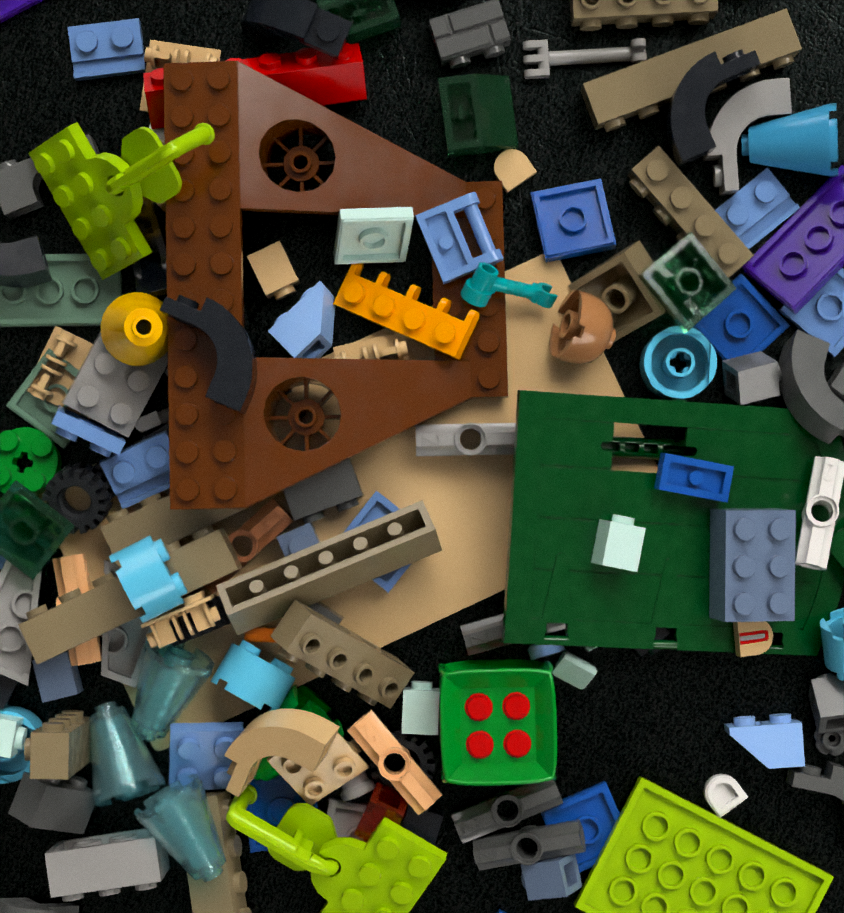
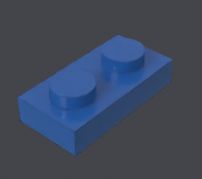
[654,453,734,503]

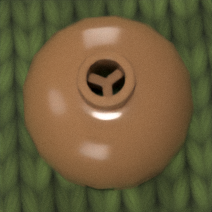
[549,290,616,364]

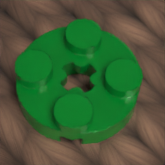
[0,427,62,501]

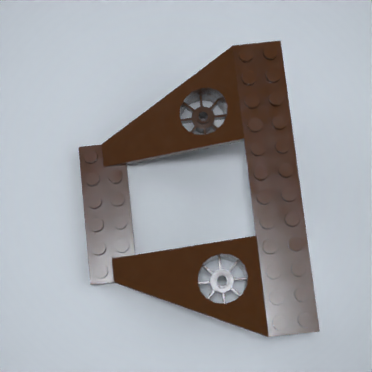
[163,61,508,510]

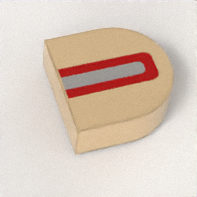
[733,621,773,657]

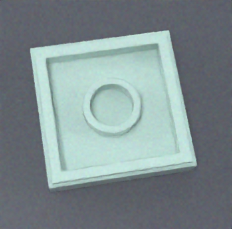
[333,207,414,264]

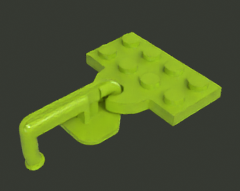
[28,122,215,280]
[226,784,447,913]

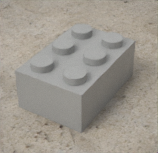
[62,320,168,438]
[45,825,170,902]

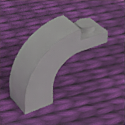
[703,78,792,196]

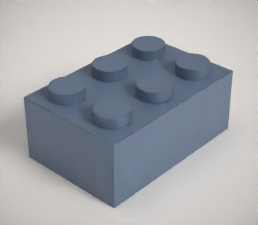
[709,508,796,622]

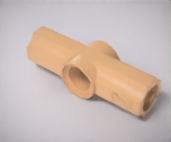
[52,553,102,666]
[347,709,442,815]

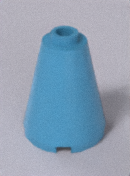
[741,103,839,177]

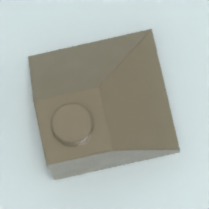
[568,240,665,342]

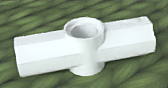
[795,456,844,570]

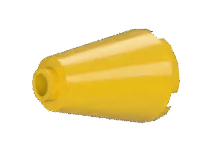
[101,292,168,366]

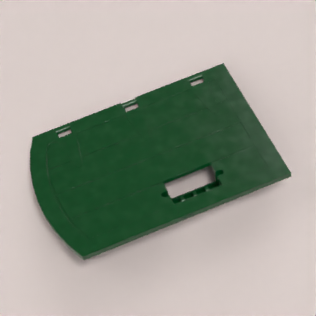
[502,390,844,656]

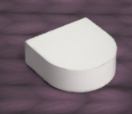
[704,774,748,817]

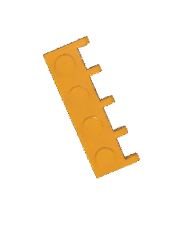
[333,264,480,360]

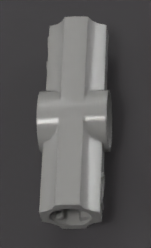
[416,423,516,456]

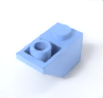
[268,281,335,358]
[724,713,805,769]

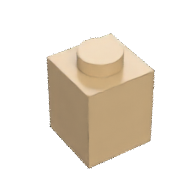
[247,241,300,300]

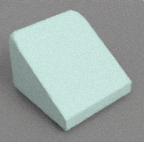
[552,650,598,689]

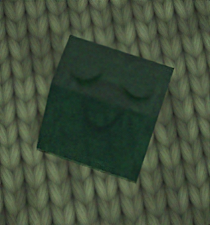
[639,232,737,333]
[0,480,75,580]

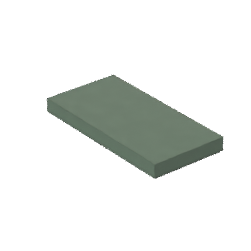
[0,254,122,327]

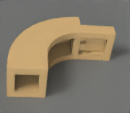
[224,708,340,797]

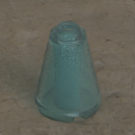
[131,640,215,741]
[90,702,166,807]
[134,774,226,882]

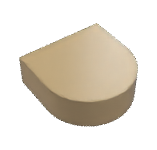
[494,149,537,193]

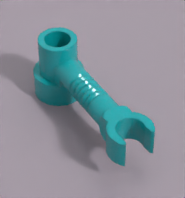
[460,262,558,308]

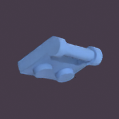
[415,192,504,285]

